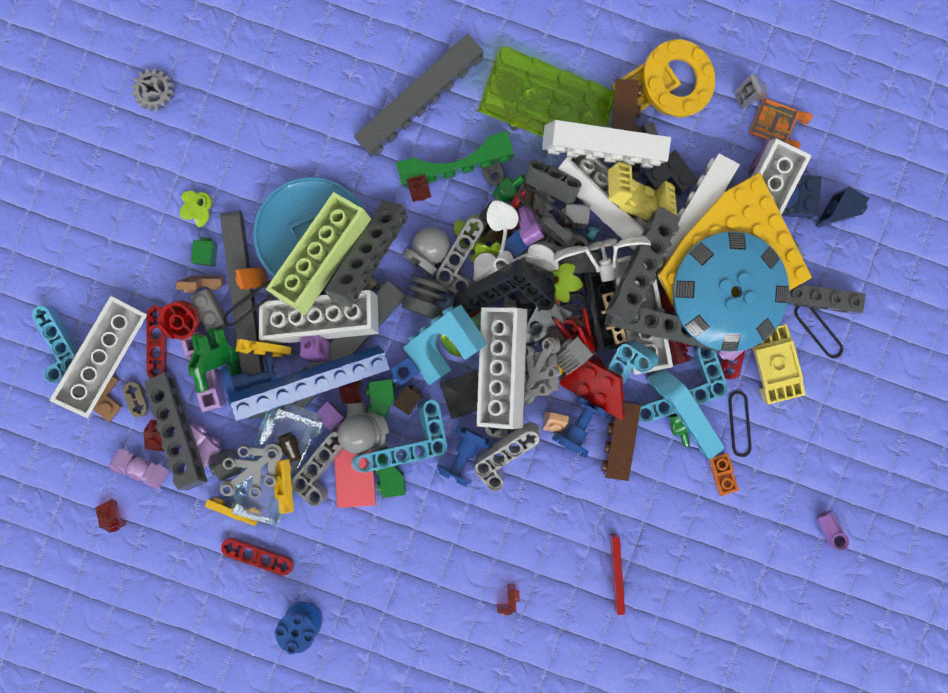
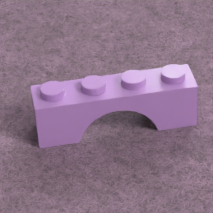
[181,332,227,412]

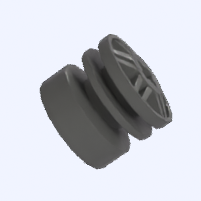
[401,276,450,319]

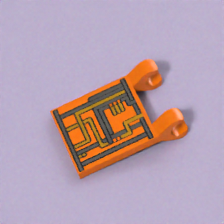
[749,98,813,149]

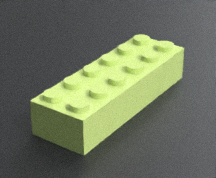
[266,192,371,315]

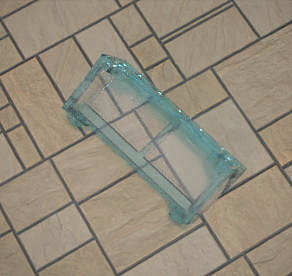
[230,403,324,526]

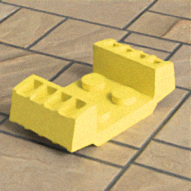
[607,162,678,221]
[748,324,806,405]

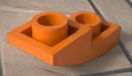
[235,268,269,290]
[709,453,739,496]

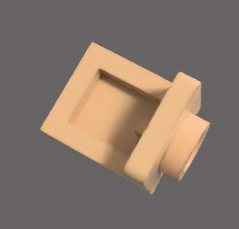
[543,412,569,434]

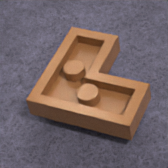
[176,276,226,293]
[93,375,123,422]

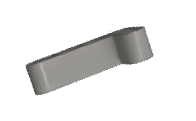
[436,217,485,294]
[474,422,539,491]
[291,431,343,506]

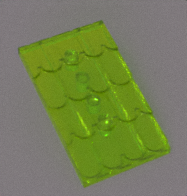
[477,46,614,137]

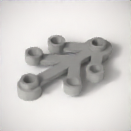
[524,337,560,405]
[220,443,283,499]

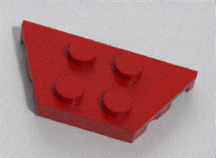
[559,358,626,420]

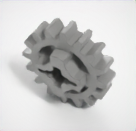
[131,68,175,112]

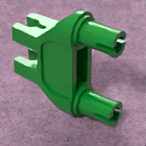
[188,327,241,393]

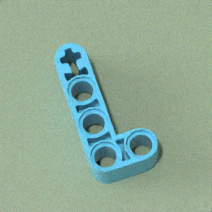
[32,306,79,383]
[608,340,659,385]

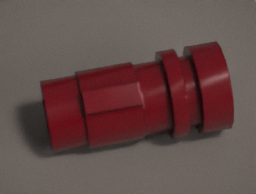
[666,327,691,366]

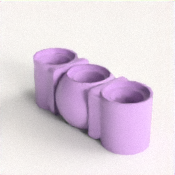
[108,449,169,489]

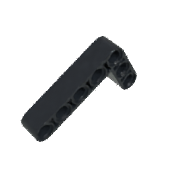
[452,260,556,315]

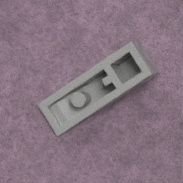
[733,74,768,110]

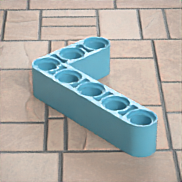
[639,347,728,423]
[646,369,725,460]
[351,400,447,472]

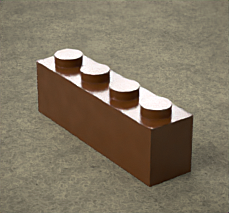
[611,79,643,132]
[601,400,641,481]

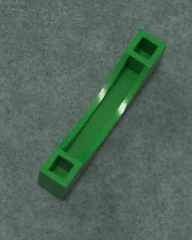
[396,131,515,189]
[366,379,406,498]

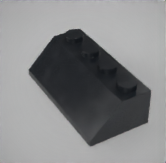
[582,272,625,352]

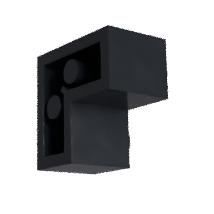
[641,150,698,196]

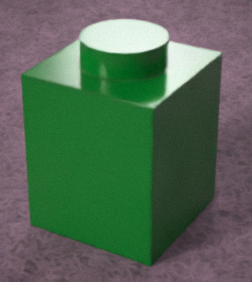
[191,237,218,267]

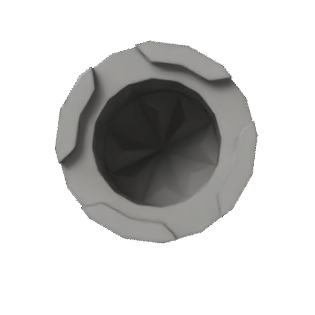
[402,227,450,276]
[337,412,389,454]

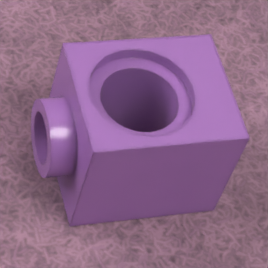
[300,335,330,363]
[314,401,346,432]

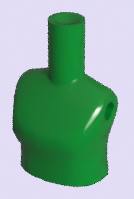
[493,174,525,203]
[668,413,690,447]

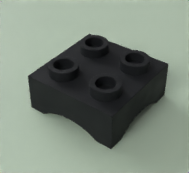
[439,370,479,419]

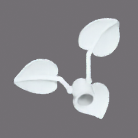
[473,200,559,281]
[553,236,651,282]

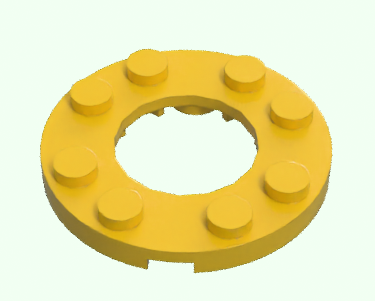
[641,39,715,118]

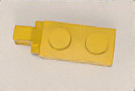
[236,339,292,358]
[273,459,294,514]
[205,496,260,526]

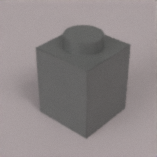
[209,448,242,481]

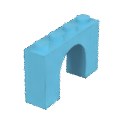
[403,305,488,385]

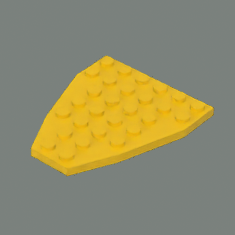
[657,173,812,309]

